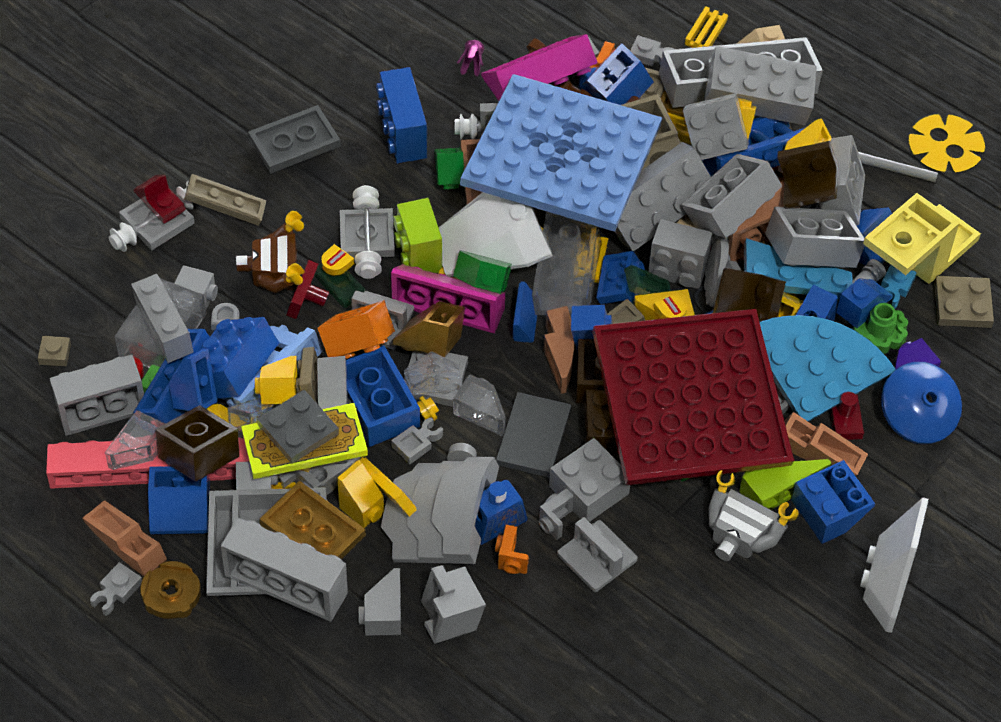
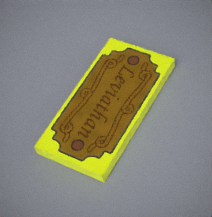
[241,403,368,479]

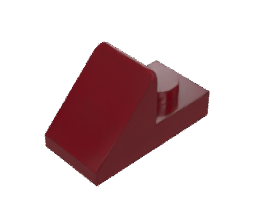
[133,174,186,224]

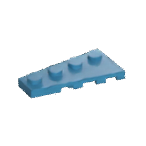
[744,238,853,299]

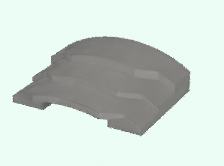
[381,457,499,564]

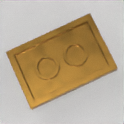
[260,481,366,559]

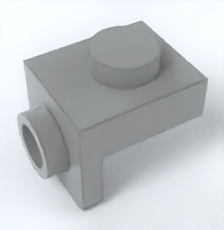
[539,488,574,540]

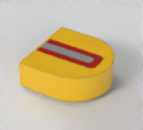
[322,244,354,275]
[654,292,687,319]

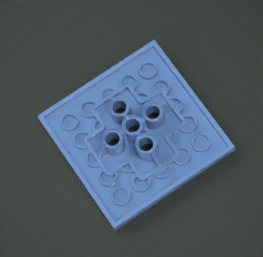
[460,74,662,232]

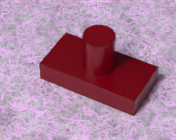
[286,260,329,319]
[830,392,864,440]

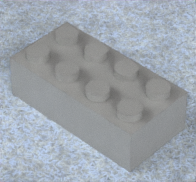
[705,46,817,125]
[615,142,711,251]
[221,517,348,621]

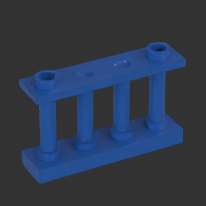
[712,117,805,171]

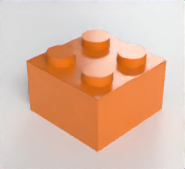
[318,300,395,359]

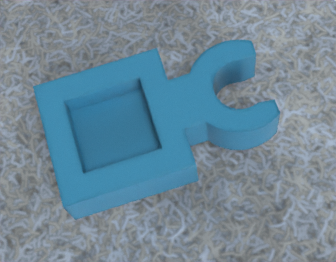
[881,265,917,309]

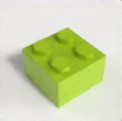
[393,198,442,273]

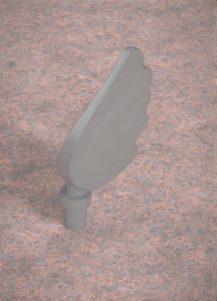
[704,234,729,307]

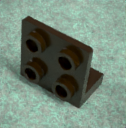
[777,141,838,209]
[713,268,786,322]

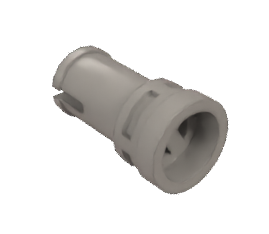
[852,259,886,283]

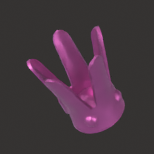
[457,40,484,76]

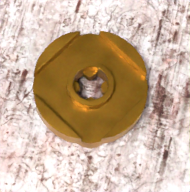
[141,561,201,619]

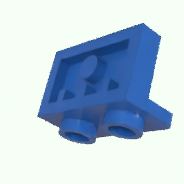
[596,251,645,305]

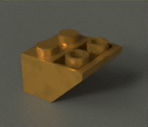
[393,301,465,357]

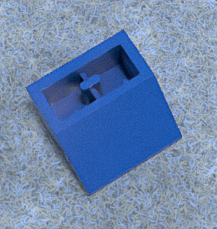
[582,43,654,105]
[791,460,875,544]
[148,466,210,534]

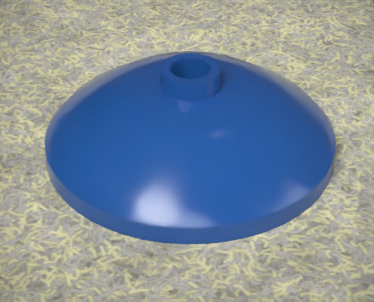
[881,362,962,444]

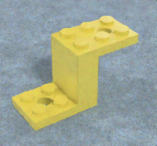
[863,193,981,284]

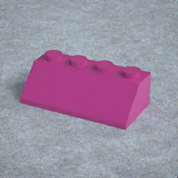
[481,34,598,101]
[391,264,505,333]

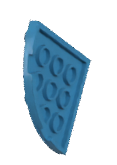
[760,315,896,422]

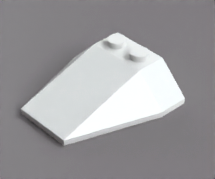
[438,192,553,277]
[860,498,928,633]

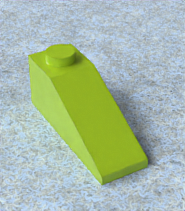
[739,459,832,510]

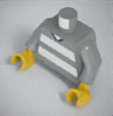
[708,470,798,561]

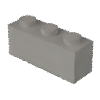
[131,274,194,363]

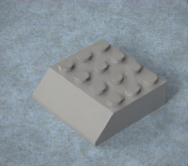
[207,487,327,596]

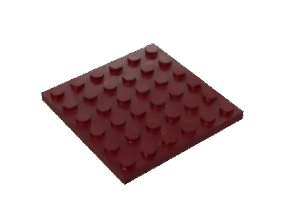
[592,309,794,485]

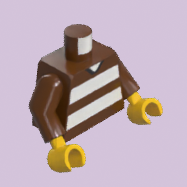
[236,211,305,293]

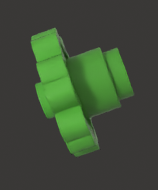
[854,303,908,354]

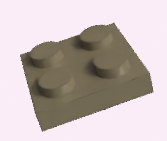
[934,276,994,328]

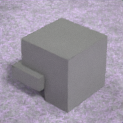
[421,565,486,644]

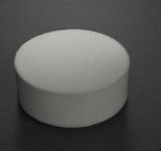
[447,443,477,461]

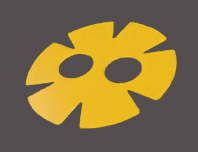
[909,114,985,172]

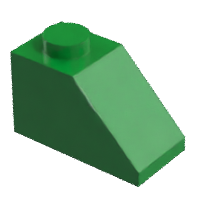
[434,148,464,189]
[453,250,512,294]

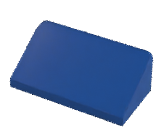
[513,282,539,343]

